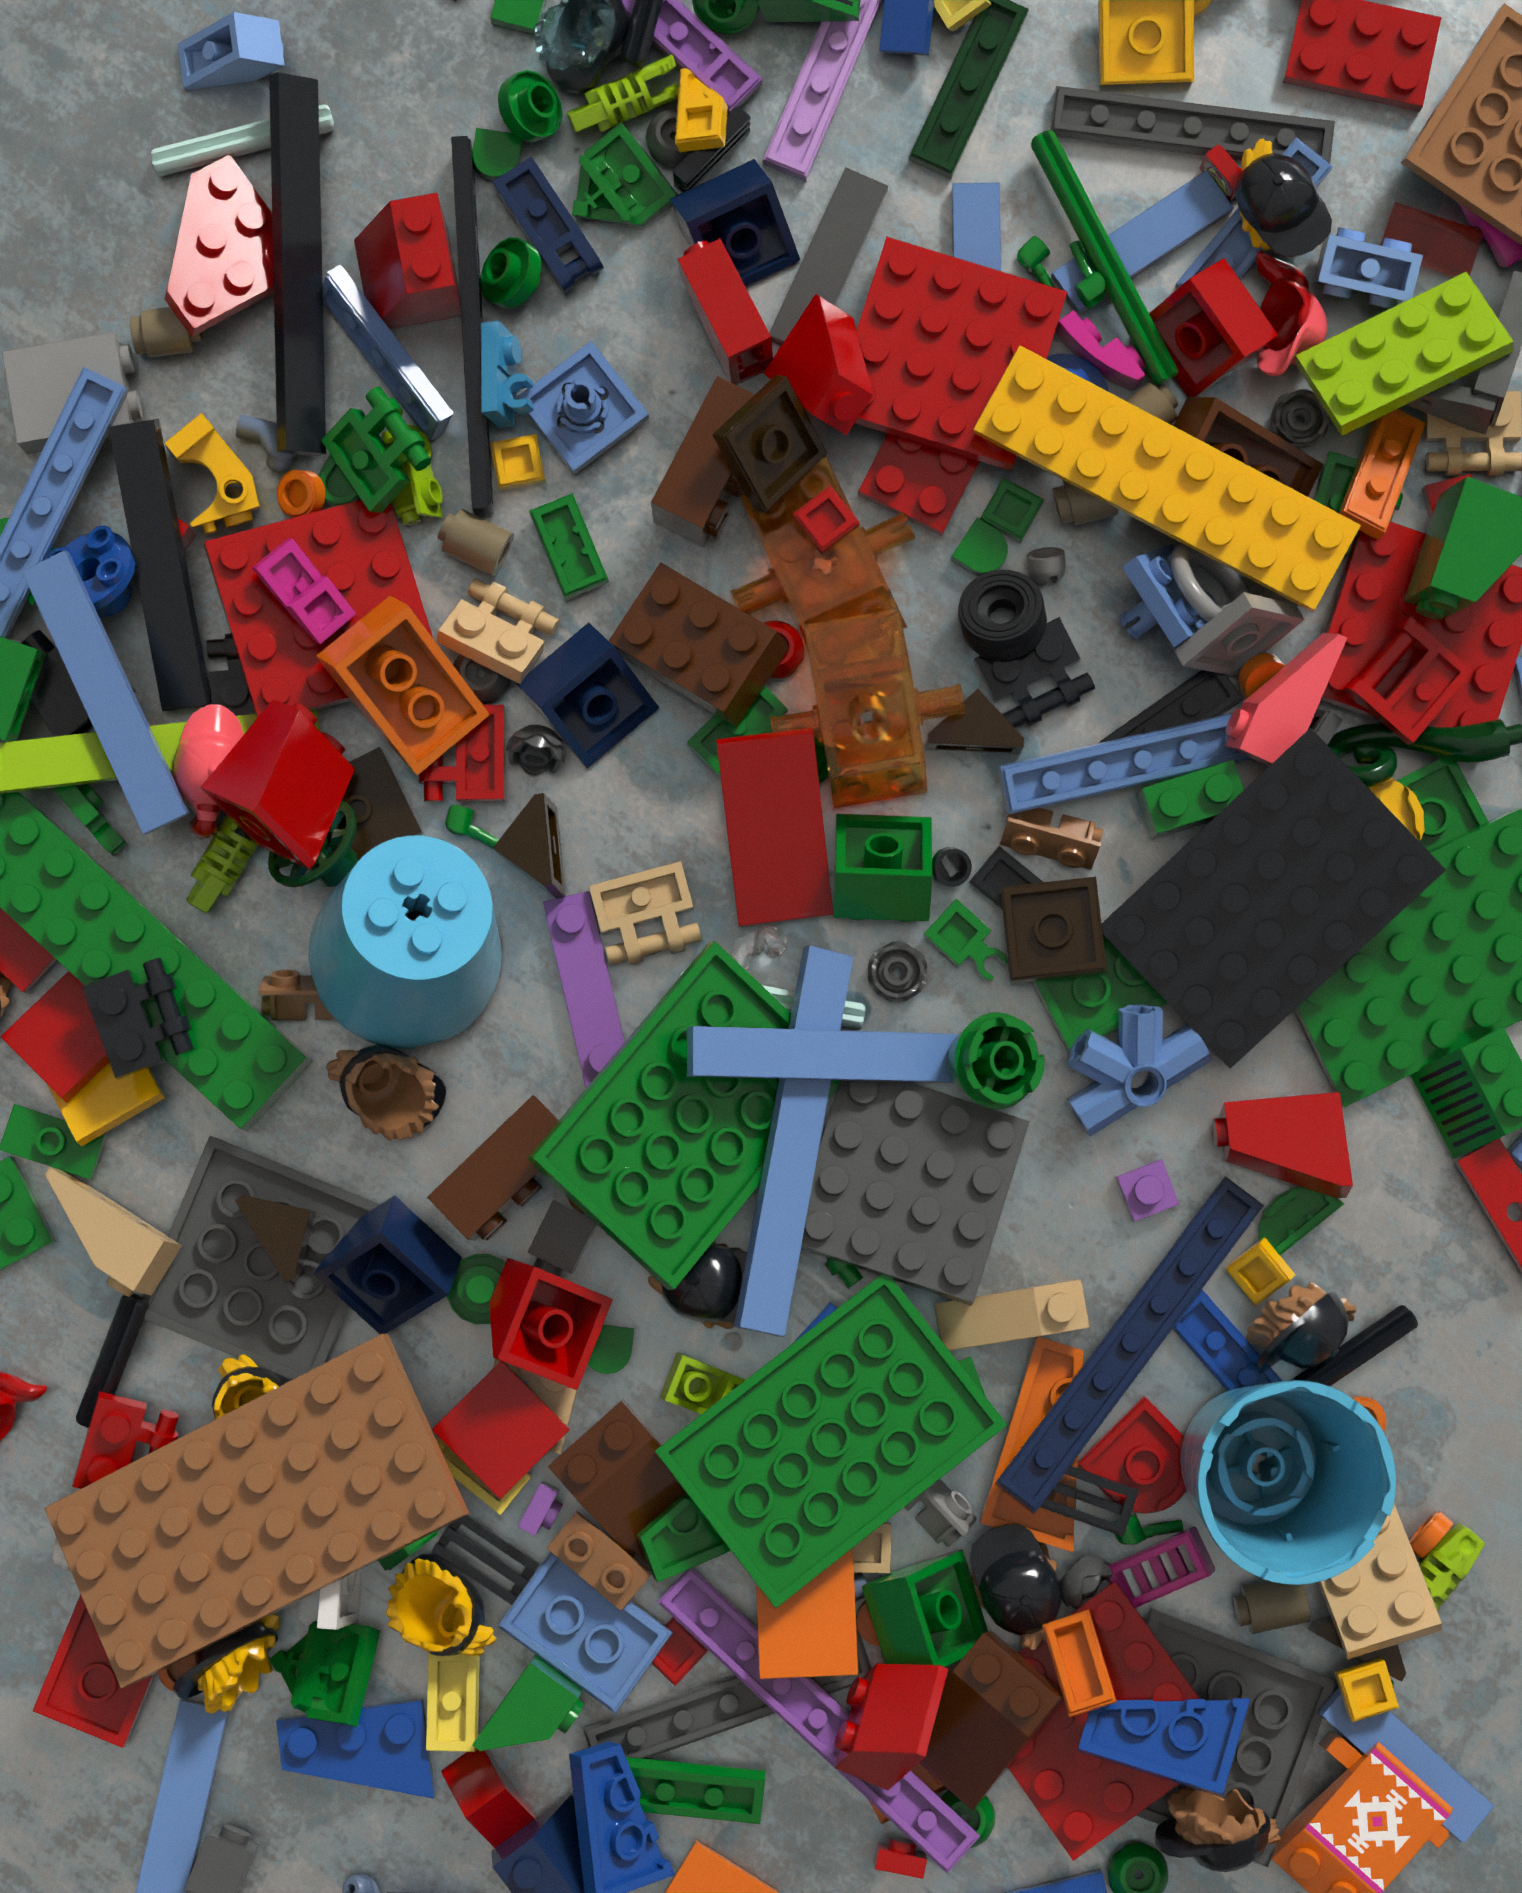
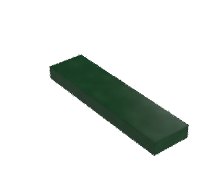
[909,0,1029,179]

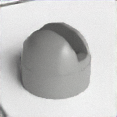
[1027,547,1066,585]

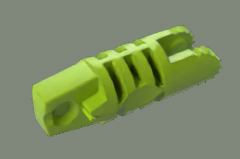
[567,54,679,132]
[186,815,258,913]
[1419,1523,1485,1612]

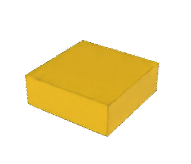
[490,434,546,491]
[1225,1237,1295,1306]
[1335,1657,1399,1723]

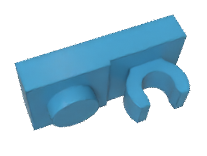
[481,320,534,428]

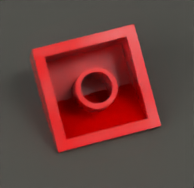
[1149,258,1279,397]
[489,1258,613,1390]
[834,1664,948,1791]

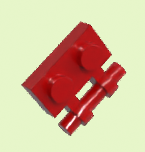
[419,704,505,803]
[72,1391,179,1489]

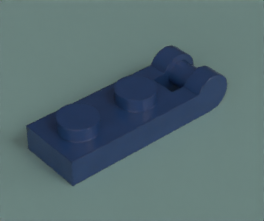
[492,156,604,294]

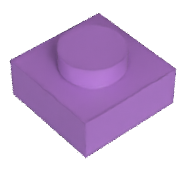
[1115,1159,1179,1222]
[518,1481,563,1536]

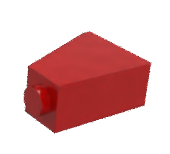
[677,239,773,385]
[763,294,873,435]
[1213,1092,1353,1198]

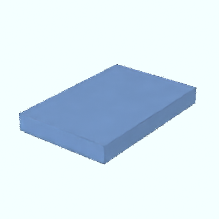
[498,1552,673,1713]

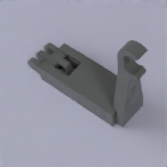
[1406,271,1522,435]

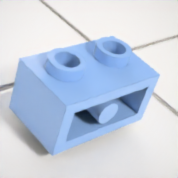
[1313,227,1423,309]

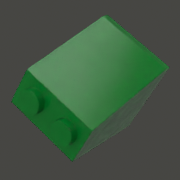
[1404,476,1522,620]

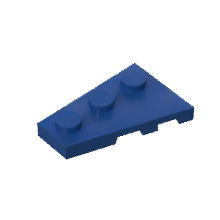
[276,1698,436,1799]
[1078,1698,1250,1797]
[569,1741,675,1893]

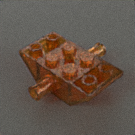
[730,455,915,668]
[770,609,965,808]

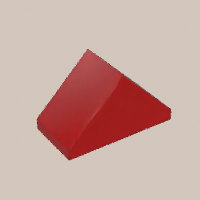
[441,1749,536,1848]

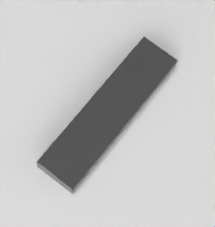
[769,167,888,345]

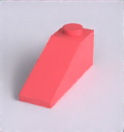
[1225,633,1347,766]

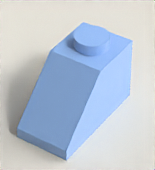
[178,12,285,90]

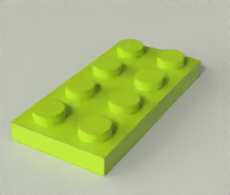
[1296,272,1514,436]

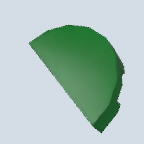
[1257,1187,1344,1256]

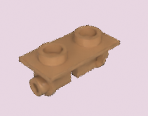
[1000,807,1103,870]
[258,969,335,1020]
[546,1511,652,1611]

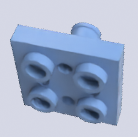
[516,341,649,475]
[1120,544,1218,647]

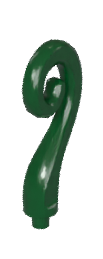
[1328,719,1522,787]

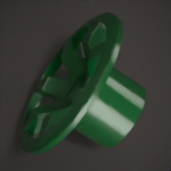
[268,801,358,888]

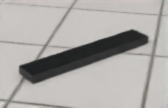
[108,419,212,712]

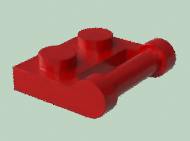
[1344,616,1474,745]

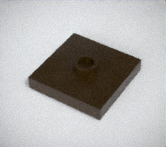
[712,375,828,513]
[337,747,423,862]
[1000,876,1107,984]

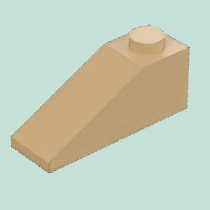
[45,1167,182,1297]
[934,1279,1090,1350]

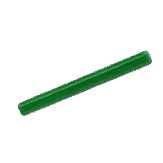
[1031,130,1178,385]

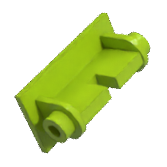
[382,424,444,526]

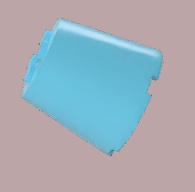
[308,835,502,1049]
[1180,1380,1396,1585]

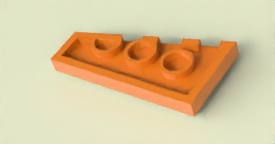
[979,1336,1084,1553]

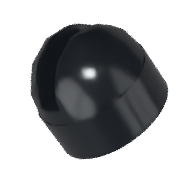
[932,847,972,887]

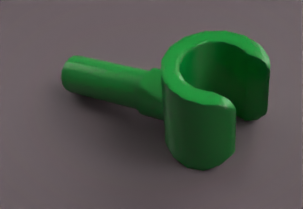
[1017,236,1055,288]
[1069,240,1106,309]
[445,805,499,849]
[1113,1513,1183,1545]

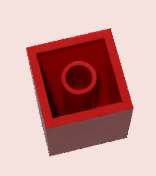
[354,192,461,329]
[200,699,355,870]

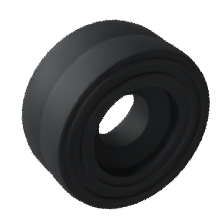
[958,570,1047,661]

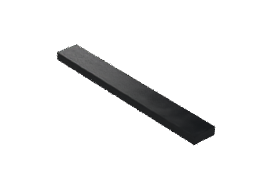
[269,72,326,456]
[451,136,494,518]

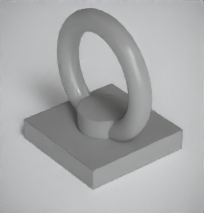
[1170,543,1305,676]

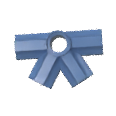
[1067,1004,1212,1136]

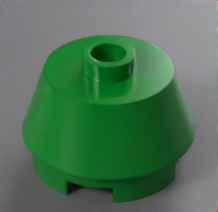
[948,1012,1045,1109]

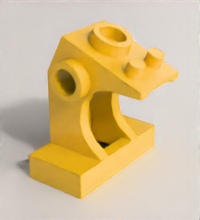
[164,413,260,535]

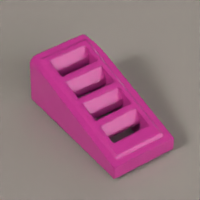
[1108,1526,1215,1608]

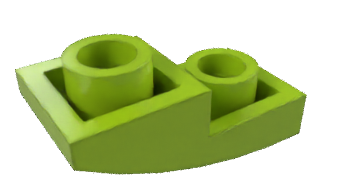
[659,1352,746,1414]

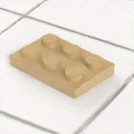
[1318,1504,1442,1660]

